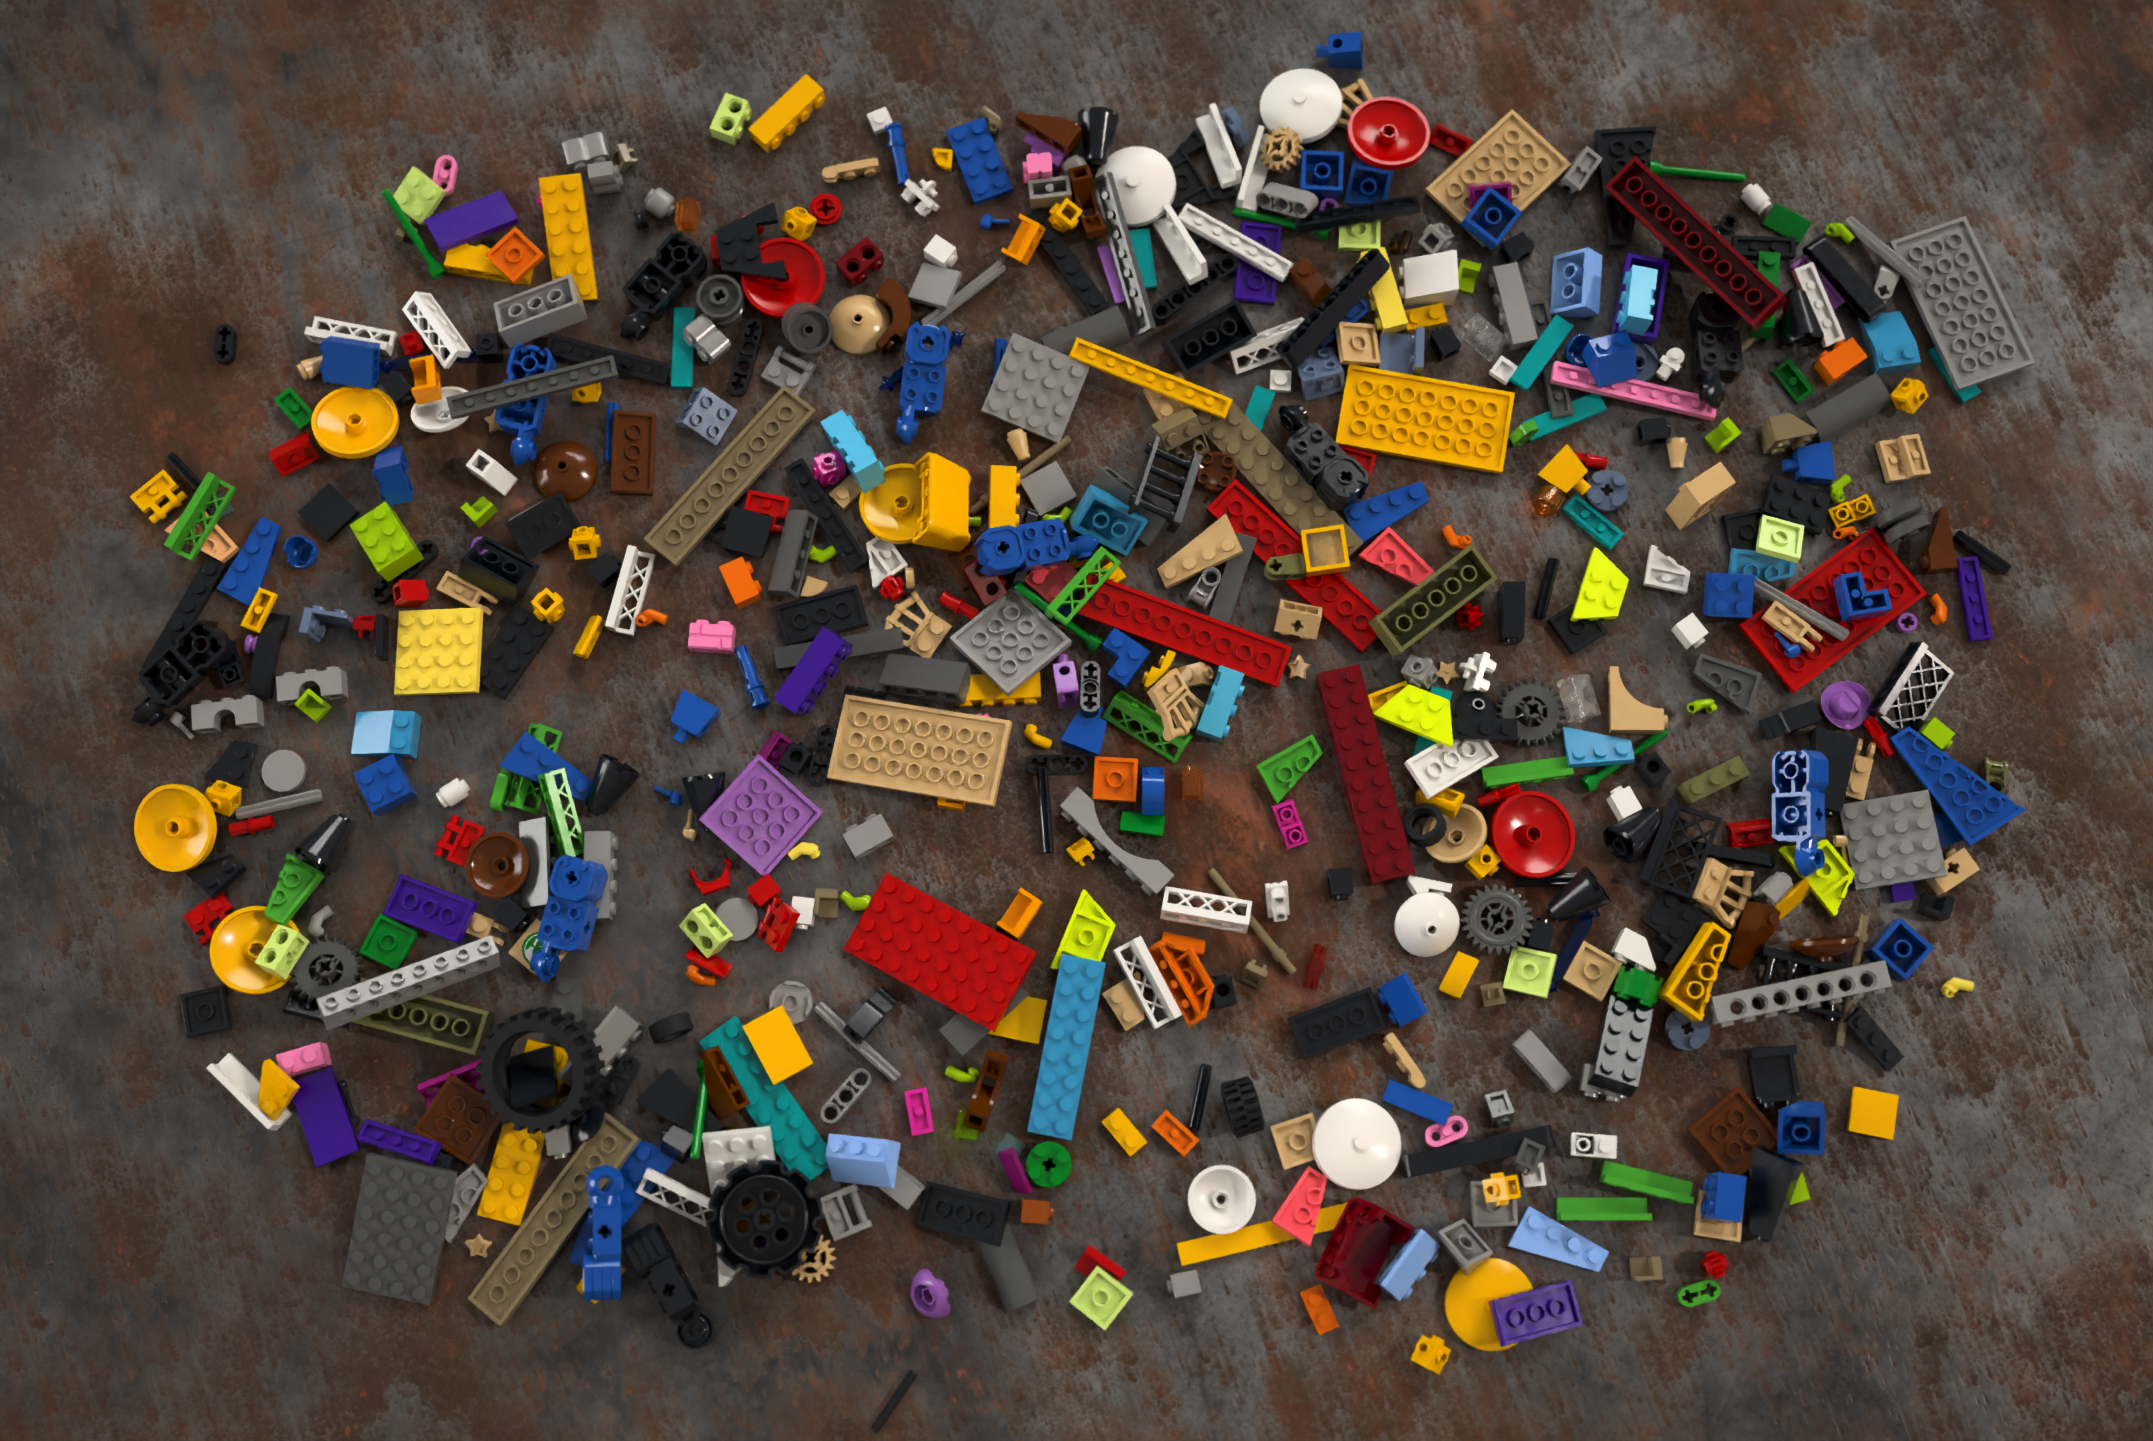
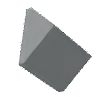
[1436,1218,1493,1276]

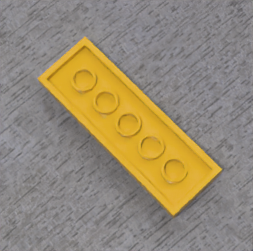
[539,173,598,301]

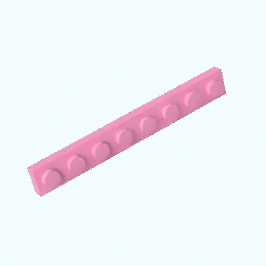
[1550,361,1717,421]

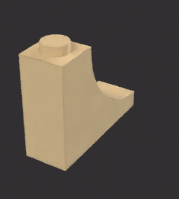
[1608,666,1668,734]

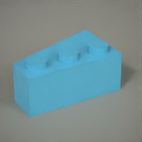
[1616,265,1658,336]
[1196,665,1245,742]

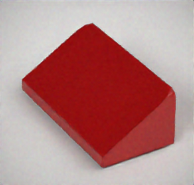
[1429,123,1474,158]
[1726,818,1774,848]
[685,946,733,980]

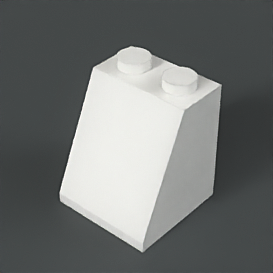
[1398,250,1459,306]

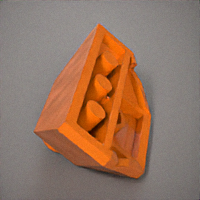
[1148,940,1214,1028]

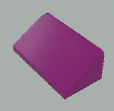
[1468,181,1512,208]
[758,730,794,771]
[998,1147,1033,1194]

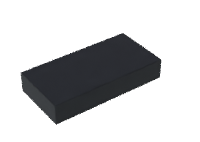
[374,614,389,661]

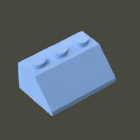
[1550,247,1602,318]
[826,1134,901,1188]
[1376,1229,1440,1301]

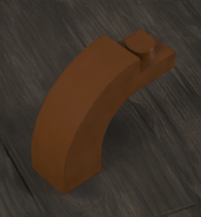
[1068,164,1107,239]
[875,278,912,356]
[963,1049,1009,1133]

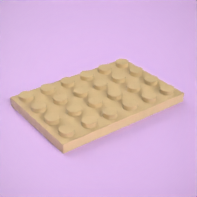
[1425,109,1571,247]

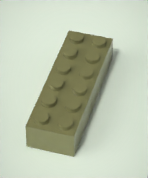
[1367,544,1498,657]
[352,977,495,1056]

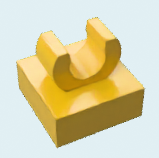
[1066,837,1095,866]

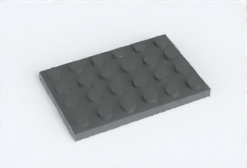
[342,1153,458,1305]

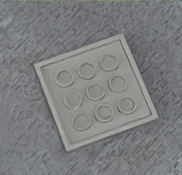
[981,333,1090,443]
[950,588,1072,697]
[1839,790,1947,891]

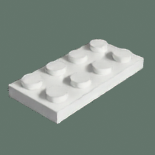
[1404,741,1499,799]

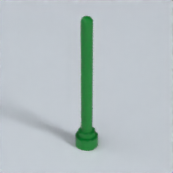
[1648,160,1746,182]
[382,189,447,279]
[1232,208,1330,241]
[1015,583,1103,653]
[1580,728,1669,793]
[690,1059,708,1160]

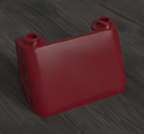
[1315,1197,1415,1310]

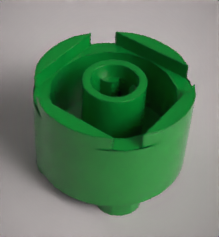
[1613,966,1664,1007]
[1026,1142,1072,1188]

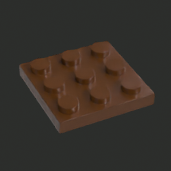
[413,1073,502,1166]
[1687,1086,1778,1176]

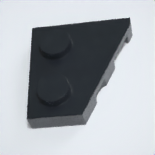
[204,740,258,787]
[186,854,247,900]

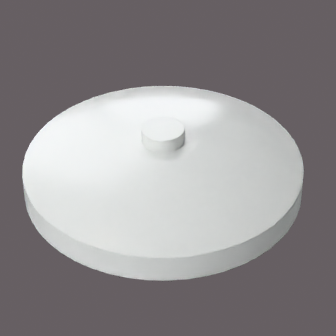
[1260,69,1342,144]
[1095,146,1176,227]
[1312,1099,1401,1190]

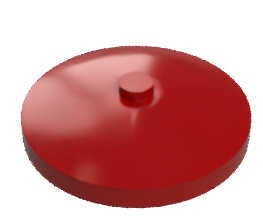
[1347,97,1430,170]
[741,238,825,319]
[1490,791,1575,879]

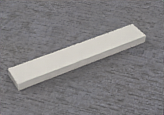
[1178,203,1294,283]

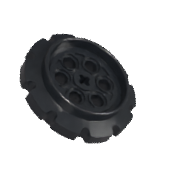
[706,1160,824,1279]

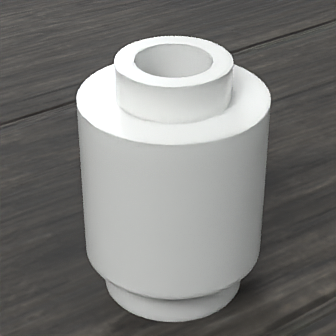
[1741,184,1772,215]
[436,778,470,808]

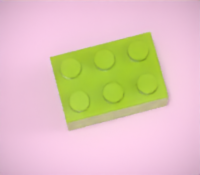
[349,501,424,582]

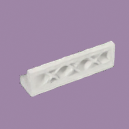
[1196,103,1242,189]
[1236,125,1269,212]
[1153,204,1208,285]
[402,291,472,369]
[304,316,397,357]
[1227,317,1304,374]
[605,545,656,637]
[1160,886,1252,934]
[1113,936,1182,1029]
[206,1053,292,1131]
[636,1167,712,1227]

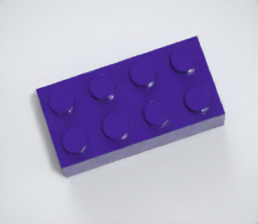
[1611,253,1669,347]
[774,627,853,715]

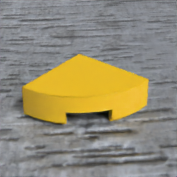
[932,148,953,171]

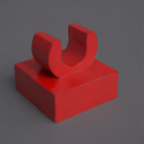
[399,331,427,359]
[352,615,376,638]

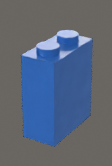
[320,336,380,389]

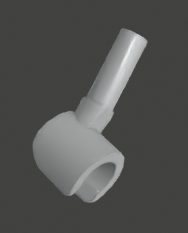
[170,711,195,740]

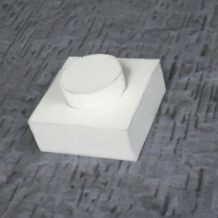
[867,107,893,135]
[1489,355,1518,386]
[1269,370,1292,394]
[1521,1162,1547,1188]

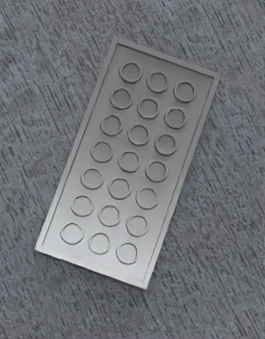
[1888,216,2035,392]

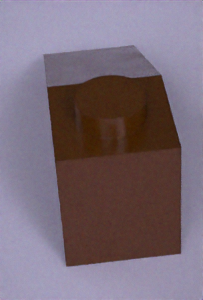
[1015,113,1081,156]
[1287,257,1332,308]
[1920,506,1958,575]
[1727,901,1781,971]
[702,1045,751,1121]

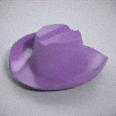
[1821,681,1871,729]
[910,1269,951,1319]

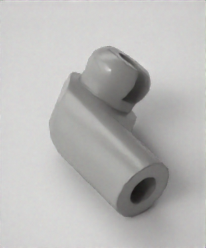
[308,905,334,938]

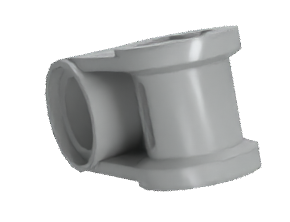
[1871,265,1901,303]
[1186,567,1221,610]

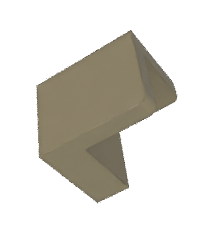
[814,888,840,918]
[1629,1256,1663,1281]

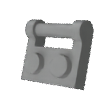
[761,345,816,396]
[820,1184,873,1242]

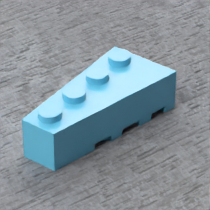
[821,410,886,494]

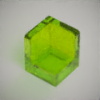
[954,1110,979,1141]

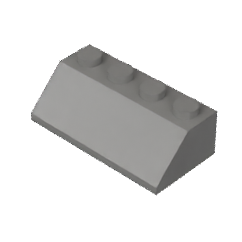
[493,274,587,348]
[556,1006,643,1088]

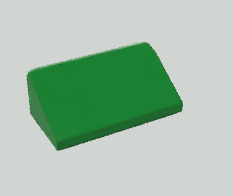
[1762,203,1812,245]
[1771,358,1817,404]
[1119,810,1165,838]

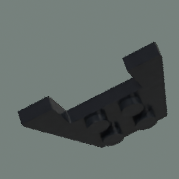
[1167,129,1237,210]
[716,203,787,281]

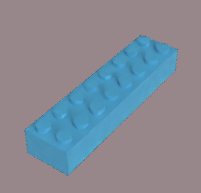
[1027,954,1106,1140]

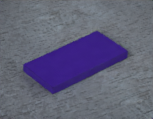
[424,190,519,253]
[1233,221,1283,306]
[383,874,478,944]
[293,1067,361,1168]
[1489,1280,1583,1347]

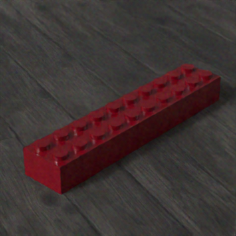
[1604,156,1787,332]
[1315,664,1416,886]

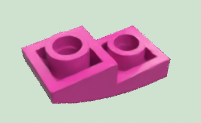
[1271,799,1308,849]

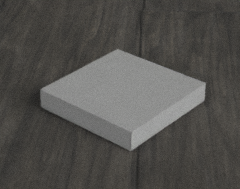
[908,262,962,310]
[1020,461,1077,518]
[1469,1181,1518,1227]

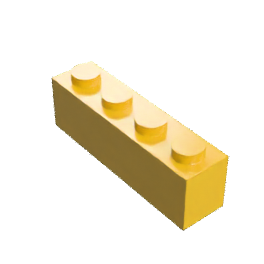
[748,74,826,153]
[444,243,534,286]
[988,465,1020,552]
[955,672,1041,708]

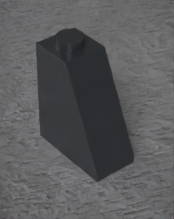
[1497,581,1526,645]

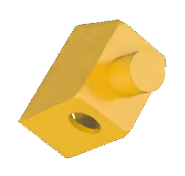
[1538,444,1591,495]

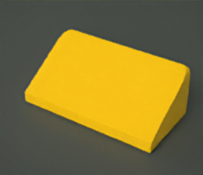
[240,587,278,634]
[573,615,605,660]
[1416,788,1465,818]
[1772,878,1811,920]
[1438,951,1479,1000]

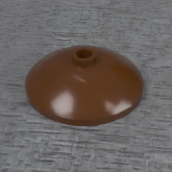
[534,440,598,502]
[465,832,530,898]
[1790,936,1859,962]

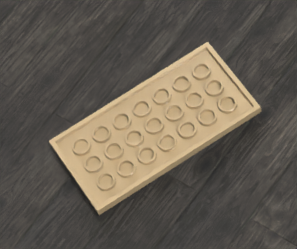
[827,694,1012,807]

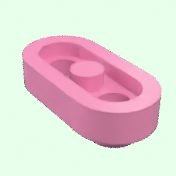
[433,155,458,197]
[1424,1116,1468,1148]

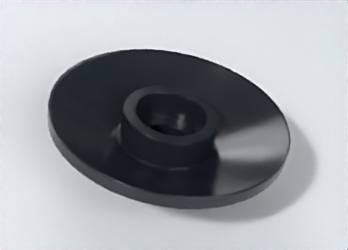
[1455,691,1498,718]
[570,1100,605,1143]

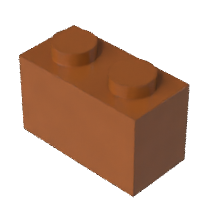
[1021,1199,1054,1225]

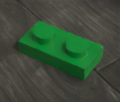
[274,387,313,432]

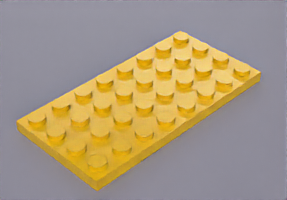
[1335,364,1515,474]

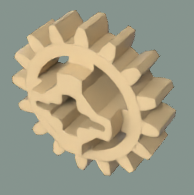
[1258,126,1303,173]
[792,1234,837,1283]

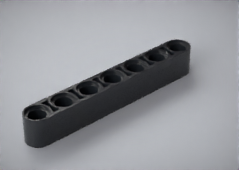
[1277,248,1390,369]
[1401,1125,1556,1178]

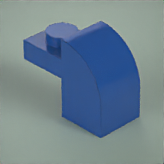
[1142,767,1164,815]

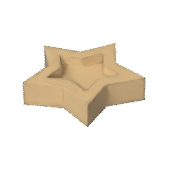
[484,409,503,433]
[1287,655,1311,679]
[1437,661,1460,685]
[465,1233,492,1258]

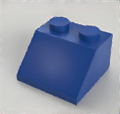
[1344,155,1393,205]
[1581,330,1637,389]
[1377,972,1428,1028]
[1777,1101,1826,1155]

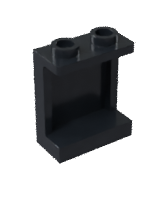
[1746,1045,1804,1108]

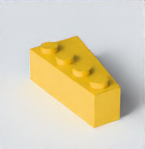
[1659,922,1731,1021]

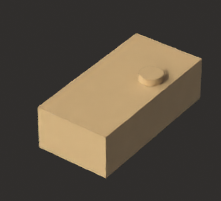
[1665,461,1736,530]

